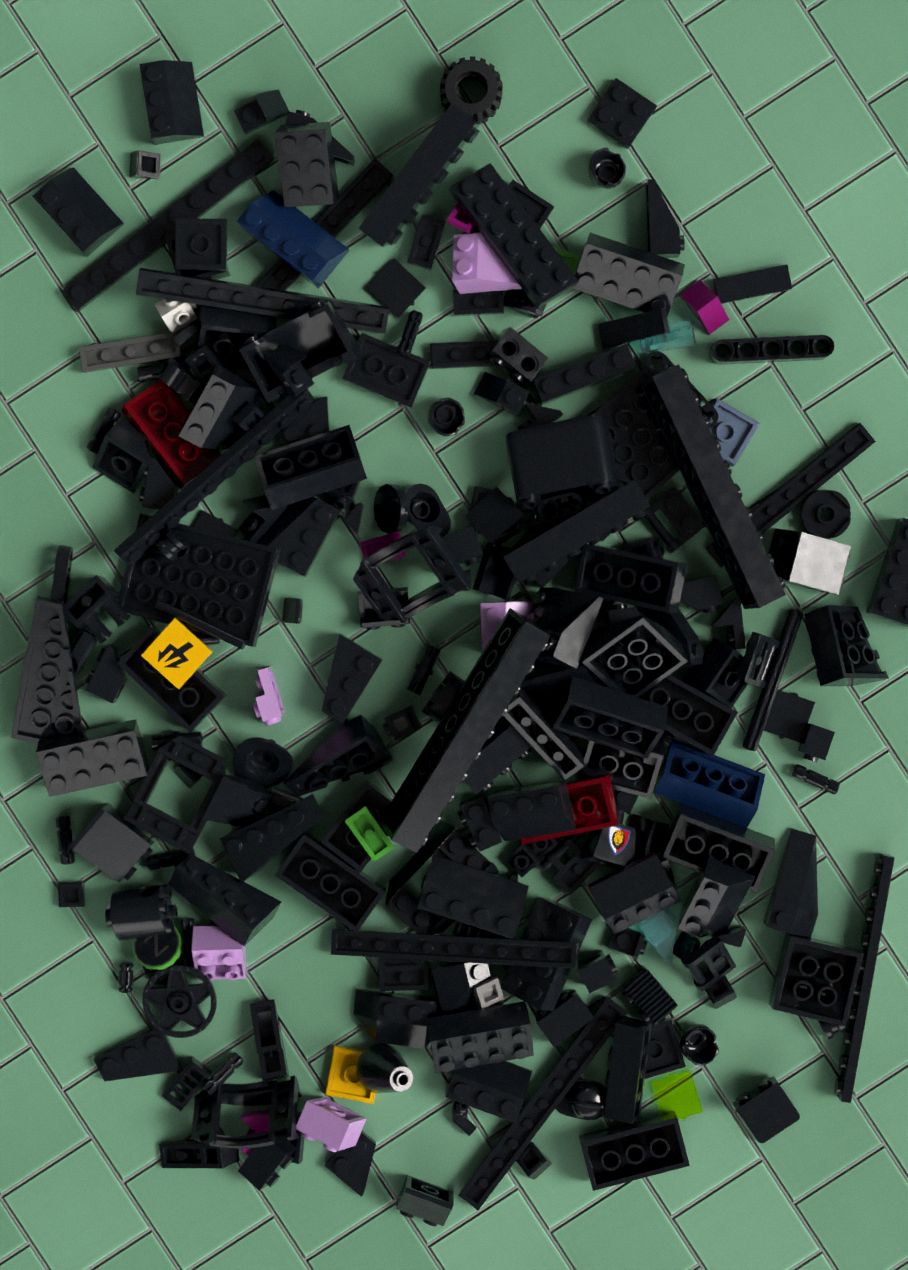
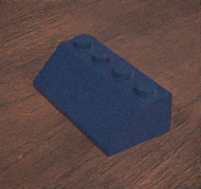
[237,190,349,289]
[654,739,765,828]

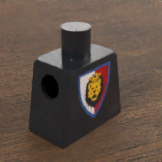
[581,809,636,870]

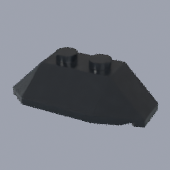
[353,988,441,1048]

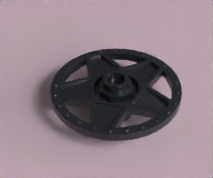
[142,964,217,1038]

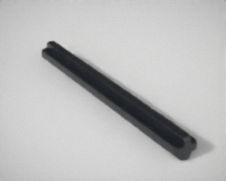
[743,609,803,751]

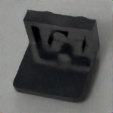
[733,1076,800,1143]

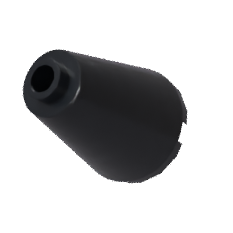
[356,1043,413,1093]

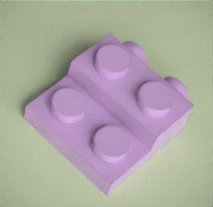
[253,666,286,726]

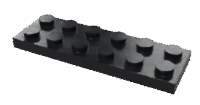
[449,163,579,309]

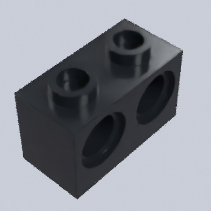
[486,327,548,384]

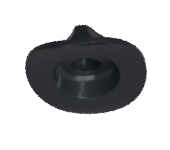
[233,737,293,788]

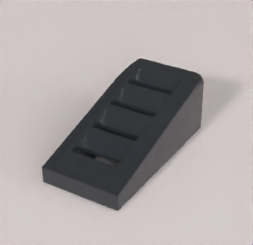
[162,1057,212,1111]

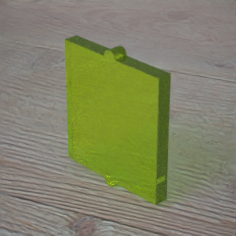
[651,1070,703,1120]

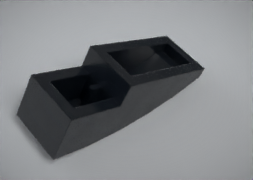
[250,999,289,1081]

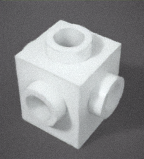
[154,299,198,334]

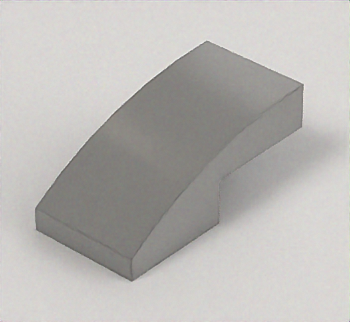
[474,976,504,1009]

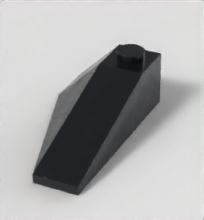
[284,715,393,796]
[763,828,818,938]

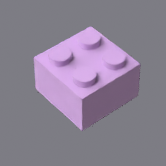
[296,1097,367,1152]

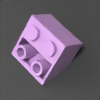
[192,926,246,981]

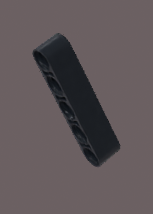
[709,335,835,365]

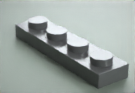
[79,332,183,373]

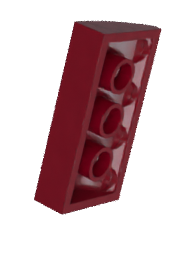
[121,380,221,490]
[521,773,618,844]

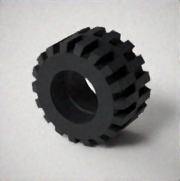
[440,56,503,123]

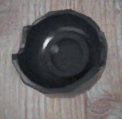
[588,148,626,189]
[428,397,465,436]
[680,1024,719,1065]

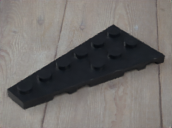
[11,596,83,743]

